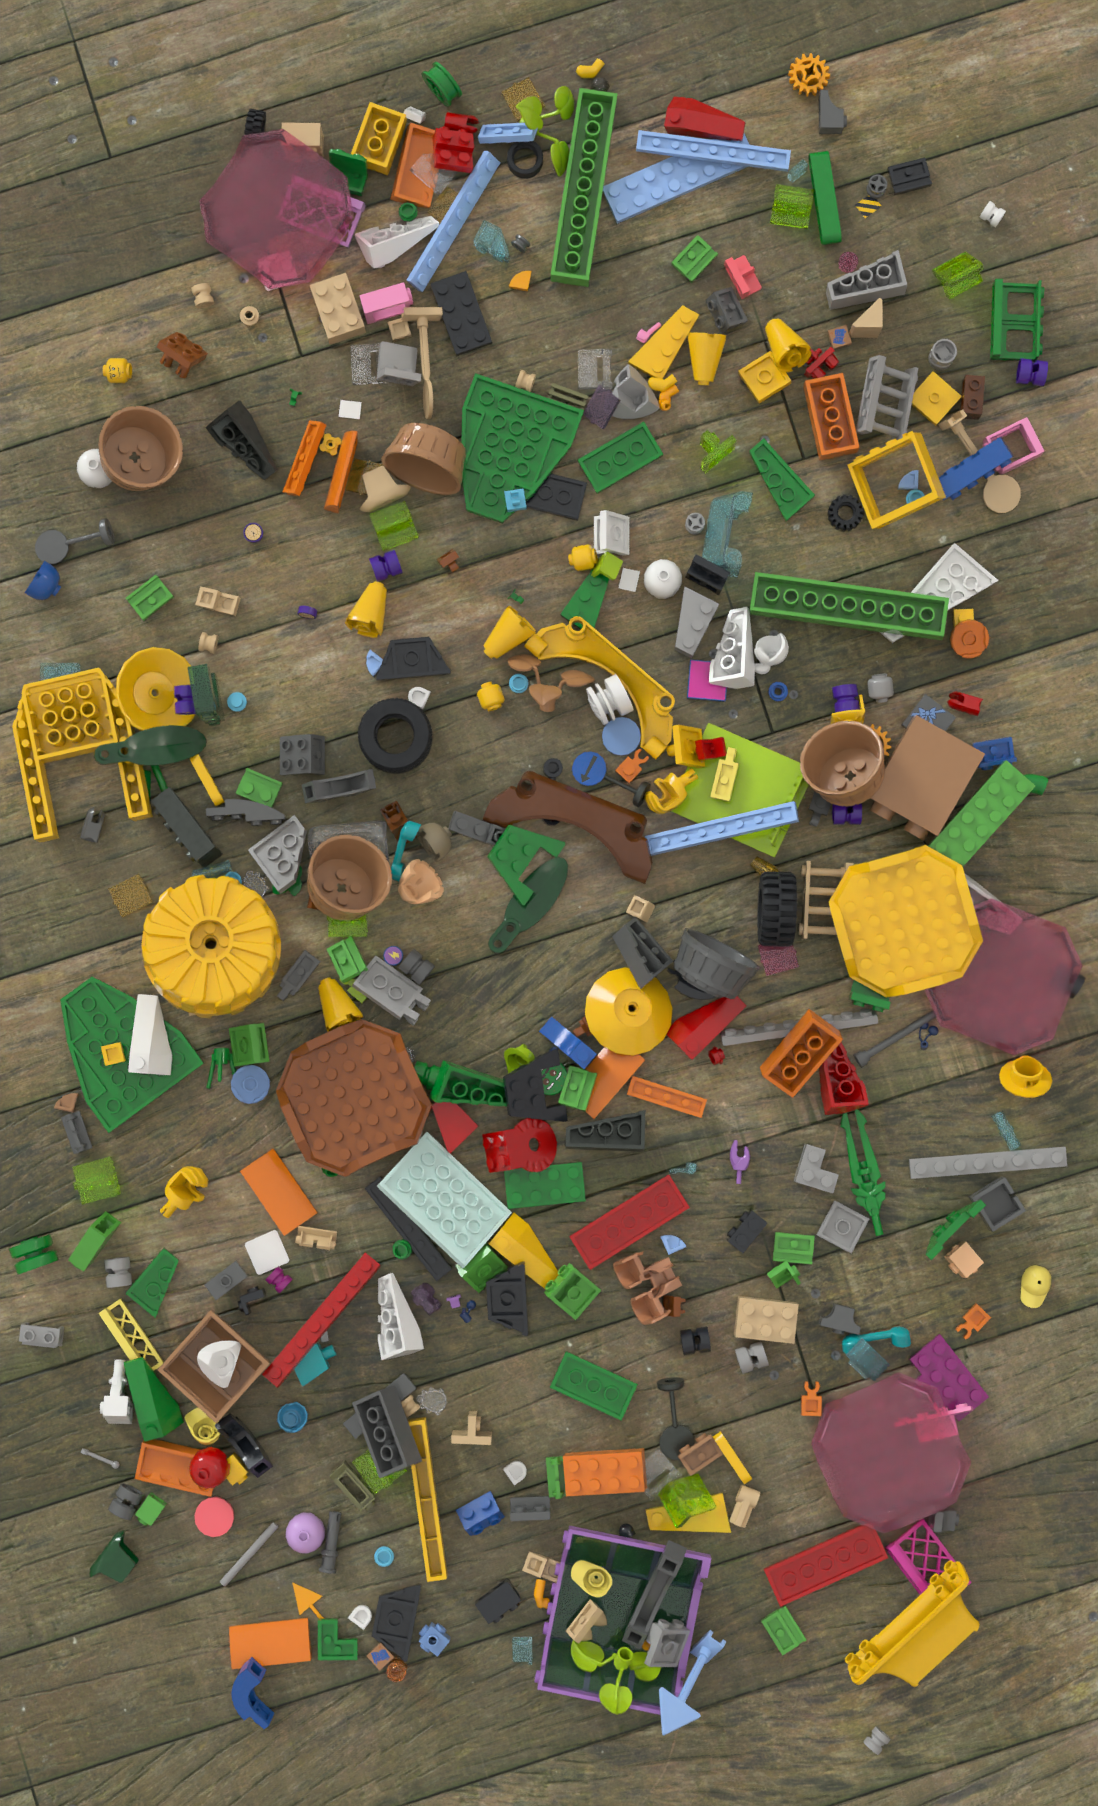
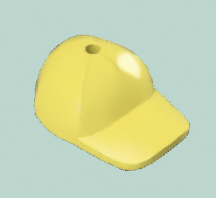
[1020,1265,1051,1308]
[185,1408,221,1445]
[571,1560,613,1597]

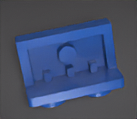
[972,737,1017,770]
[456,1491,505,1536]

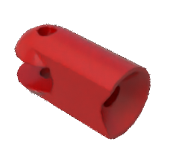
[444,112,479,134]
[947,691,983,716]

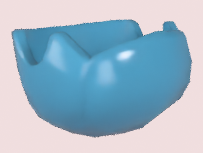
[277,1402,308,1433]

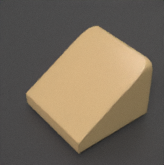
[626,895,655,923]

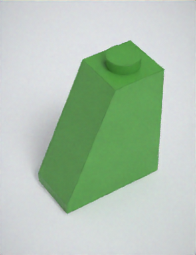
[68,1211,121,1272]

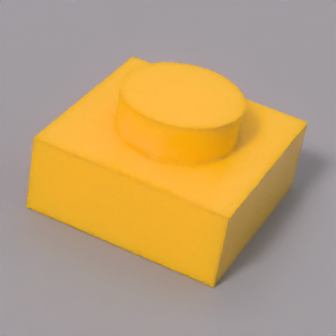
[953,609,974,627]
[101,1042,125,1066]

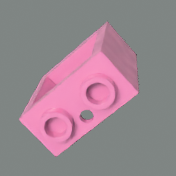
[359,282,413,325]
[982,417,1044,475]

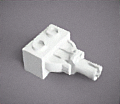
[100,1360,134,1424]

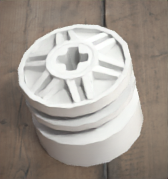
[586,674,634,725]

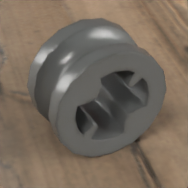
[511,234,530,253]

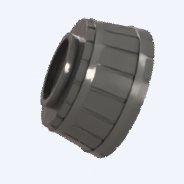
[674,928,760,999]

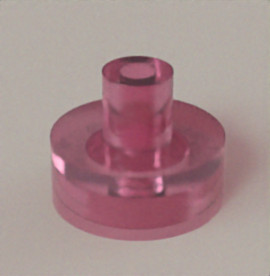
[838,252,858,273]

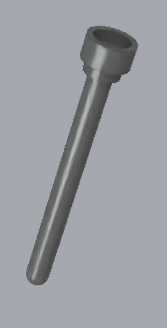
[853,1011,937,1068]

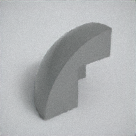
[605,364,660,419]

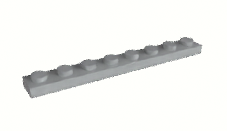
[720,1009,878,1046]
[909,1147,1067,1179]

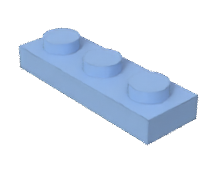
[478,123,538,144]

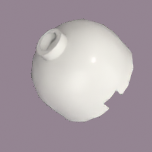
[77,449,112,488]
[644,559,682,599]

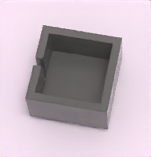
[968,1176,1026,1232]

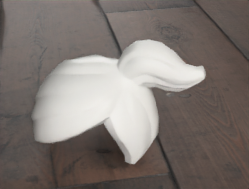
[754,633,789,675]

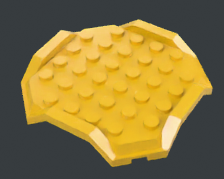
[829,845,983,998]

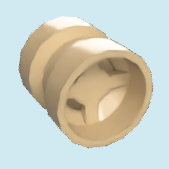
[191,283,214,308]

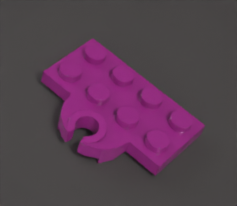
[909,1334,989,1422]

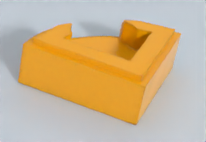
[509,271,532,291]

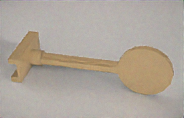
[401,307,443,419]
[938,410,1021,513]

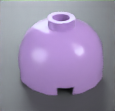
[286,1513,325,1553]

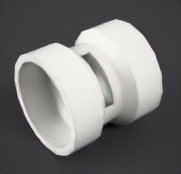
[980,201,1006,228]

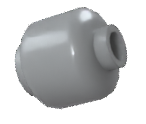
[868,673,894,703]

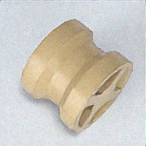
[515,370,536,392]
[199,632,218,654]
[401,1394,420,1418]

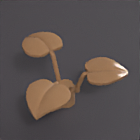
[507,654,595,712]

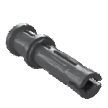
[319,1511,342,1574]

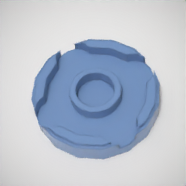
[602,717,641,756]
[231,1065,270,1104]

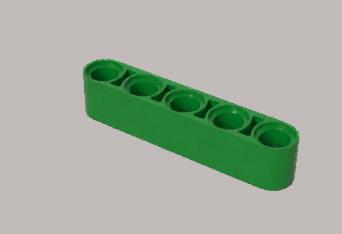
[808,151,842,245]

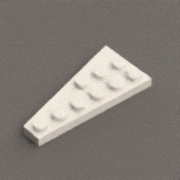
[880,543,998,643]

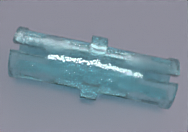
[192,860,233,878]
[991,1111,1021,1151]

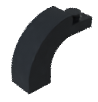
[215,1413,273,1478]

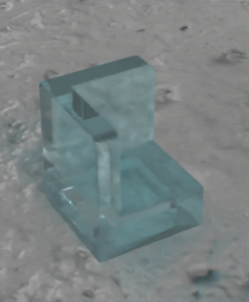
[512,1637,533,1665]

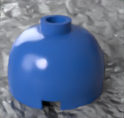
[25,561,61,600]

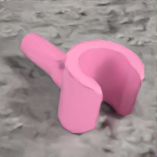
[636,322,661,343]

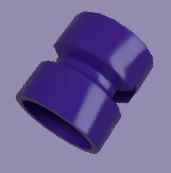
[1016,358,1048,387]
[369,549,403,582]
[832,684,860,713]
[174,685,200,715]
[832,803,862,825]

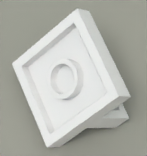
[594,510,629,556]

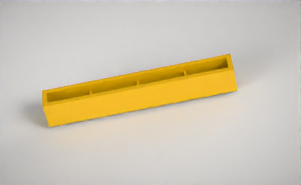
[407,1417,448,1582]

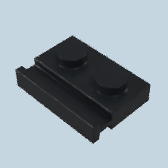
[887,157,932,196]

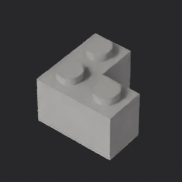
[794,1144,839,1193]

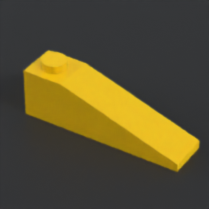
[489,1213,559,1290]

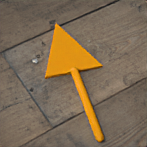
[292,1582,324,1619]

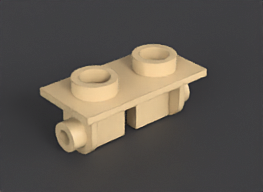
[295,1226,337,1251]

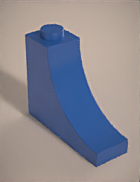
[539,1017,597,1069]

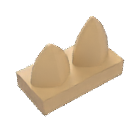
[566,1599,607,1644]

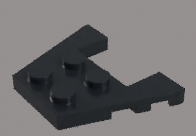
[503,1047,568,1122]

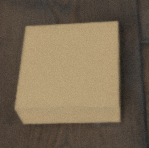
[388,318,412,342]

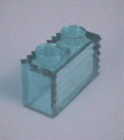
[846,1338,890,1381]

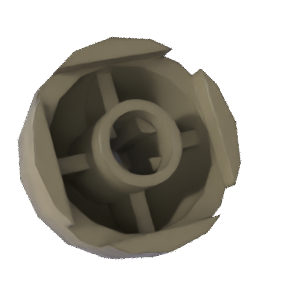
[417,822,452,862]

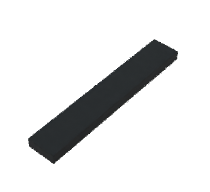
[364,1176,452,1281]

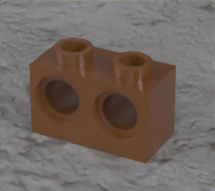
[960,375,985,420]

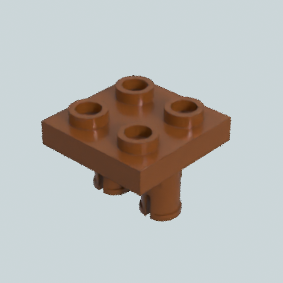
[157,332,208,378]

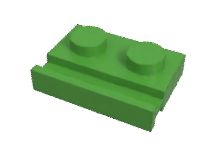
[671,235,718,283]
[126,575,174,621]
[236,768,283,808]
[327,936,368,983]
[558,1066,597,1112]
[772,1232,815,1264]
[761,1605,806,1656]

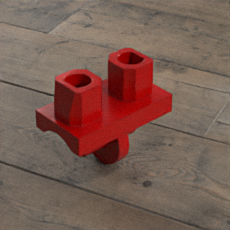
[804,347,839,379]

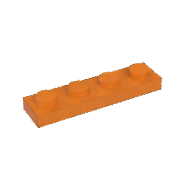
[283,420,326,496]
[627,1076,707,1118]

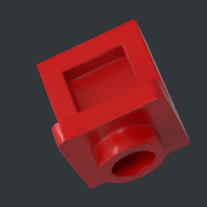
[695,737,727,760]

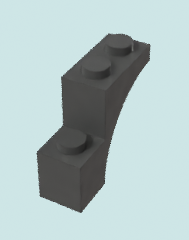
[302,769,376,804]

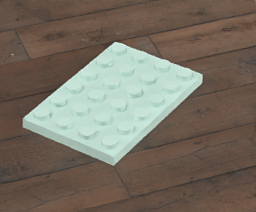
[377,1132,512,1268]

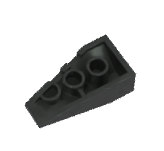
[205,400,278,480]

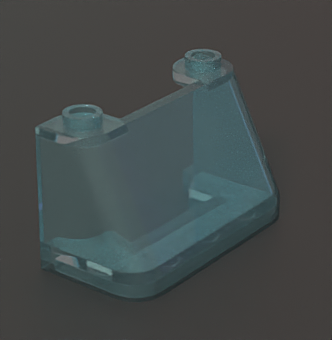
[702,491,753,578]

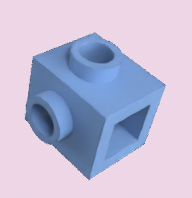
[419,1622,451,1657]

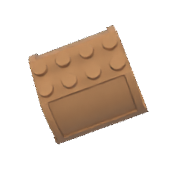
[158,1310,270,1423]

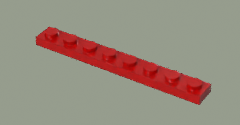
[262,1253,381,1388]

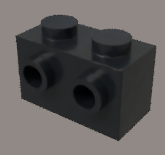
[727,1210,767,1253]

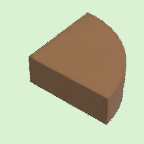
[54,1093,79,1113]

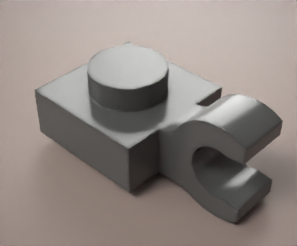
[808,792,831,827]

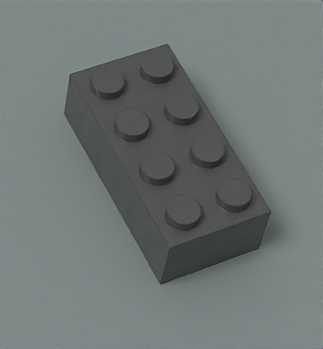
[352,1386,422,1478]

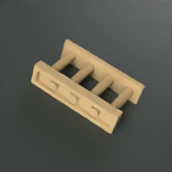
[799,861,854,940]

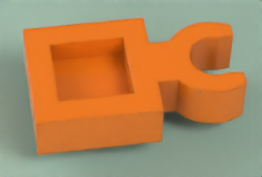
[615,749,649,784]
[955,1303,991,1339]
[801,1381,822,1416]

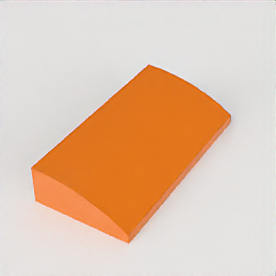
[390,123,439,208]
[324,431,358,514]
[585,1047,645,1119]
[240,1148,318,1236]
[135,1439,214,1497]
[229,1618,312,1669]

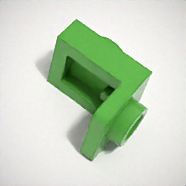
[767,1261,801,1289]

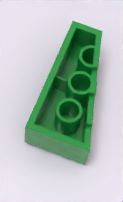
[429,1060,507,1106]

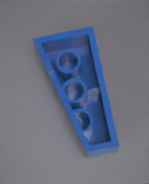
[938,437,1014,500]

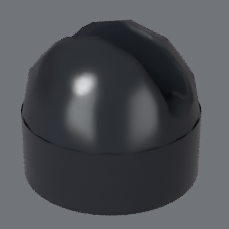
[619,1524,636,1538]

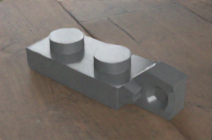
[277,950,320,1001]

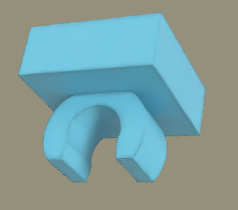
[504,489,527,512]

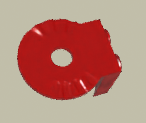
[482,1118,557,1173]

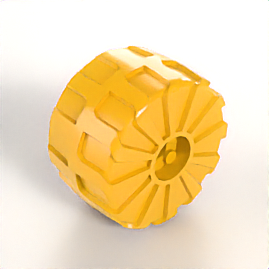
[142,875,281,1018]

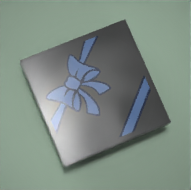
[901,694,956,731]

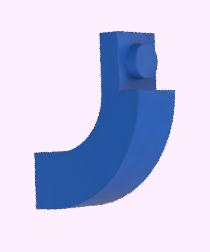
[232,1657,274,1729]

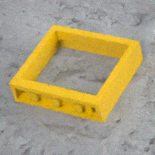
[847,431,946,529]

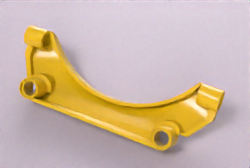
[524,616,675,760]

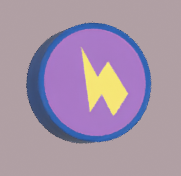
[383,946,403,966]

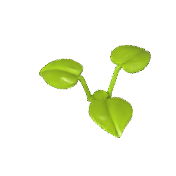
[516,86,574,177]
[571,1640,661,1715]

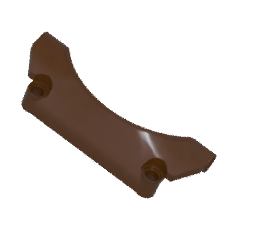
[482,771,653,884]

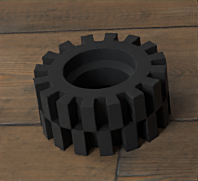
[244,109,266,146]
[827,494,864,532]

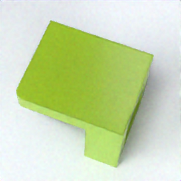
[591,551,623,580]

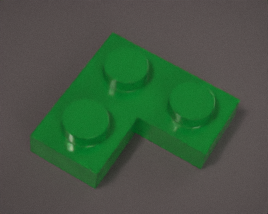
[318,1618,358,1660]

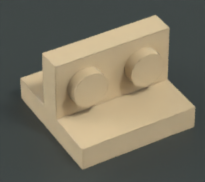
[451,1411,492,1445]

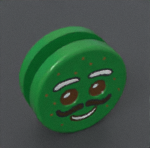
[541,1063,567,1095]

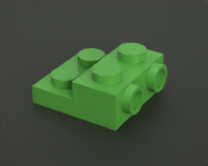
[544,1263,601,1320]

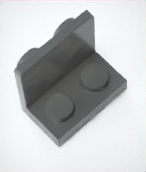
[280,734,325,775]

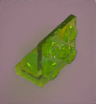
[658,1473,716,1528]

